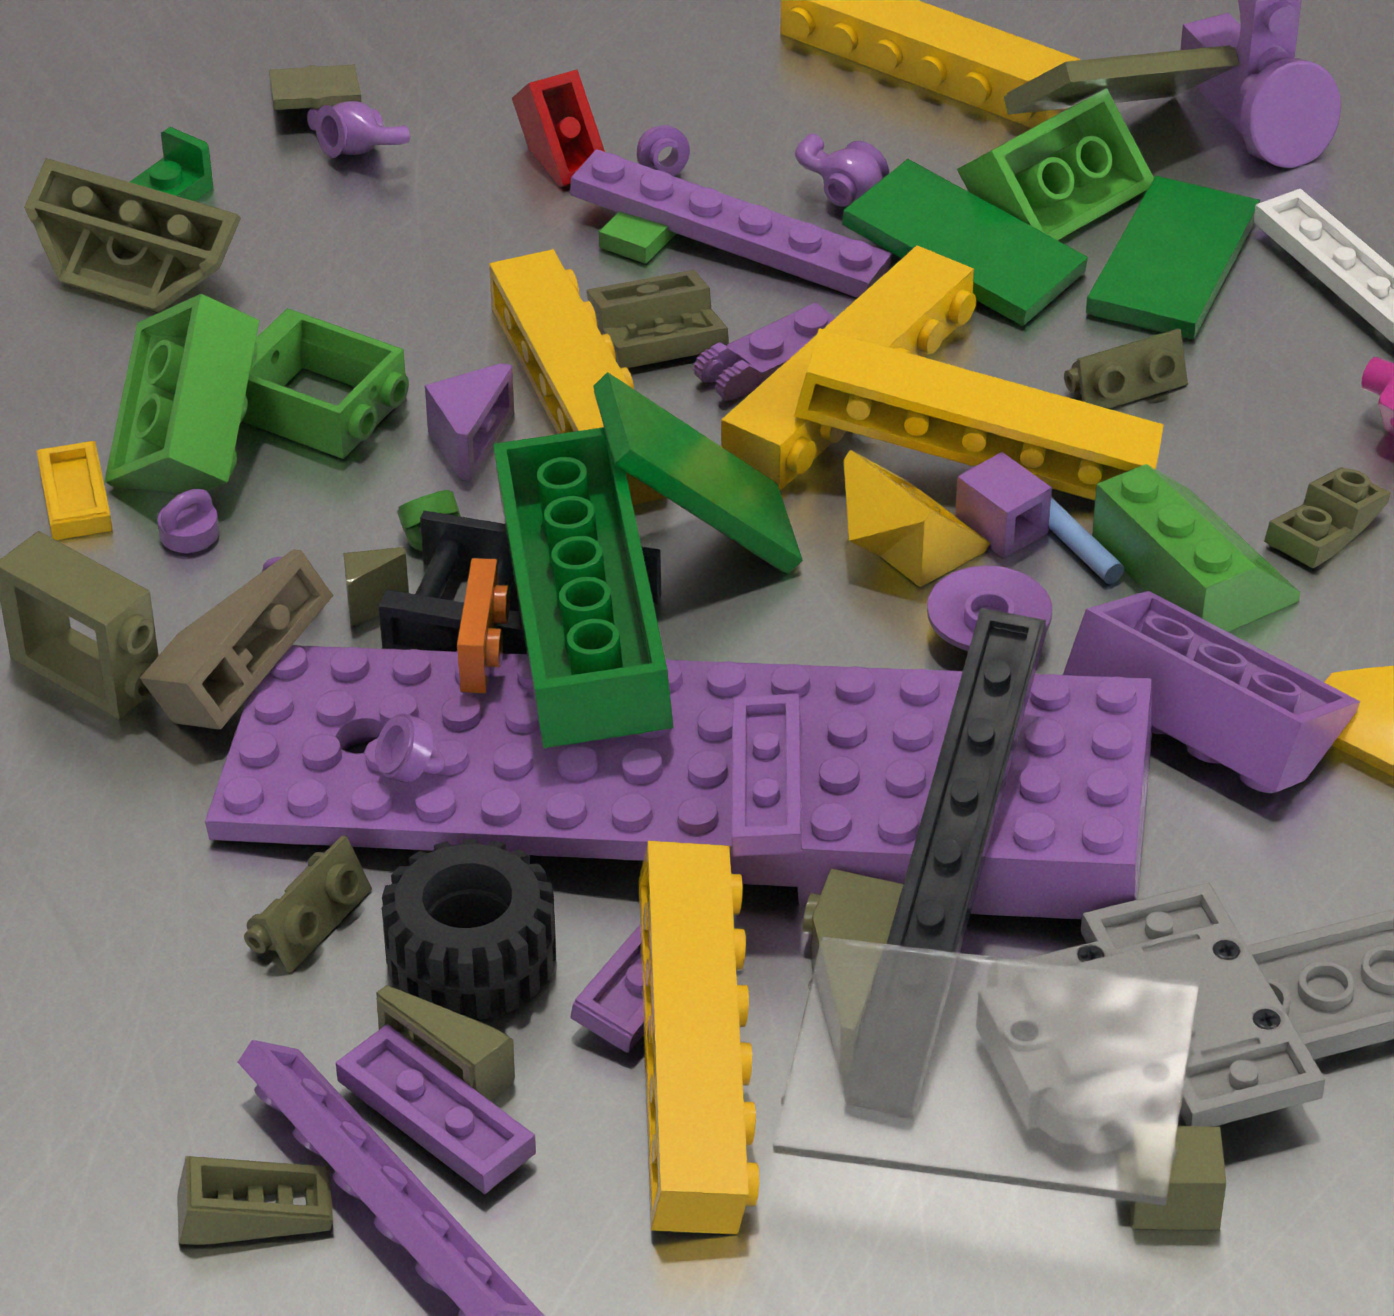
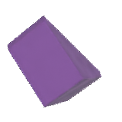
[425,363,514,481]

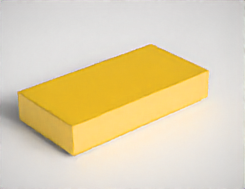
[36,441,113,540]

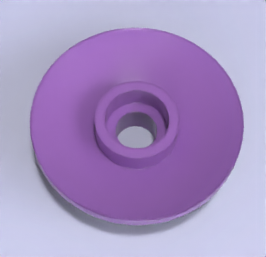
[927,566,1052,651]

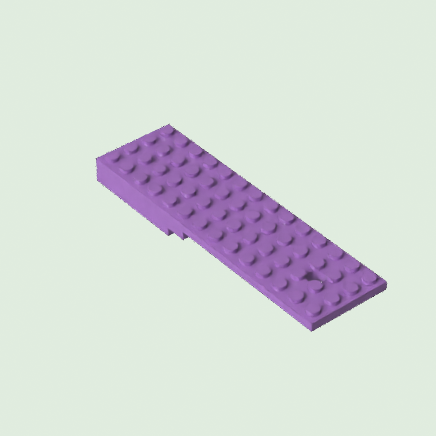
[205,645,1152,919]

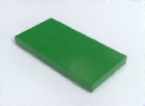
[842,159,1088,326]
[1086,176,1260,339]
[593,372,803,574]

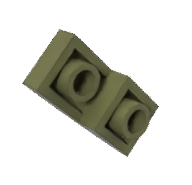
[1264,467,1391,568]

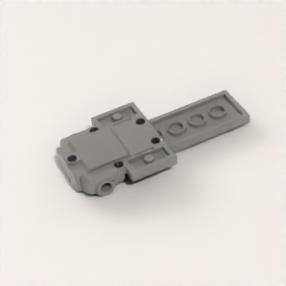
[976,882,1394,1157]

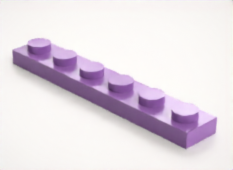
[570,149,892,298]
[237,1040,545,1316]

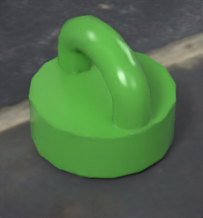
[397,490,461,551]

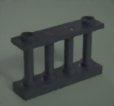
[378,511,661,654]

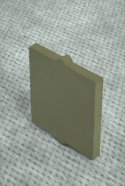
[269,64,362,110]

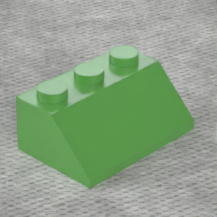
[957,88,1154,240]
[104,294,260,494]
[1092,464,1300,632]

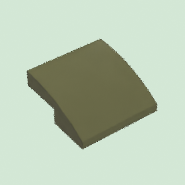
[586,270,729,368]

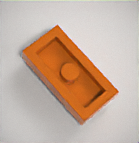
[457,558,510,693]

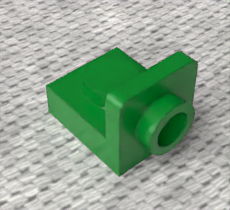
[130,127,214,201]

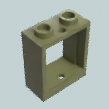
[0,531,159,719]

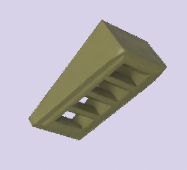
[376,985,515,1101]
[177,1156,333,1245]

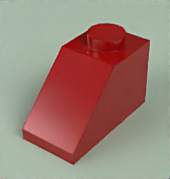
[512,69,605,188]

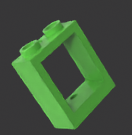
[241,308,409,459]

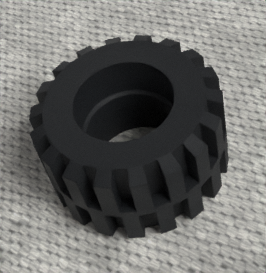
[381,839,556,1020]

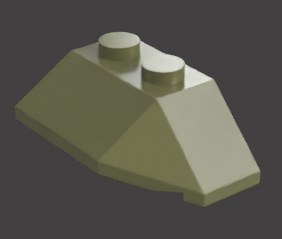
[24,158,241,313]

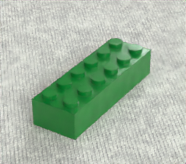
[493,427,674,748]

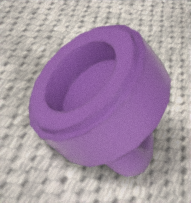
[157,489,219,553]
[375,713,445,783]

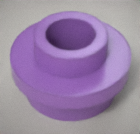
[636,125,690,176]

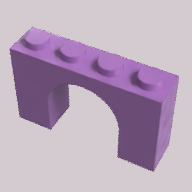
[1180,0,1302,133]

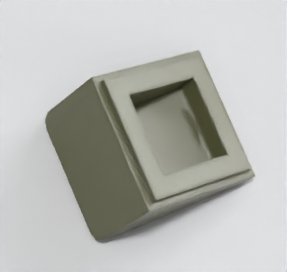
[343,547,409,626]

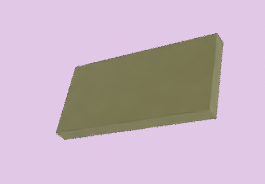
[1004,45,1239,115]

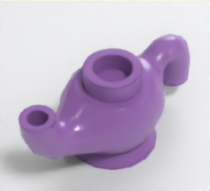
[307,101,410,158]
[795,133,889,207]

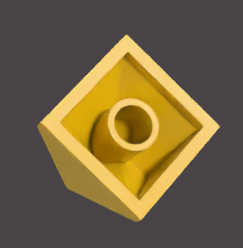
[844,450,991,587]

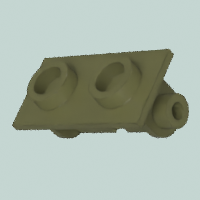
[1064,329,1188,409]
[244,836,372,972]

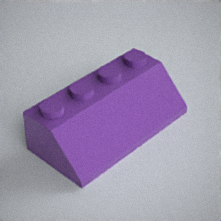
[1063,591,1360,793]

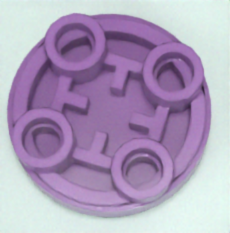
[1240,58,1341,168]

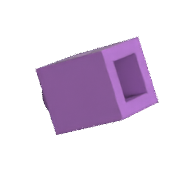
[955,452,1052,559]

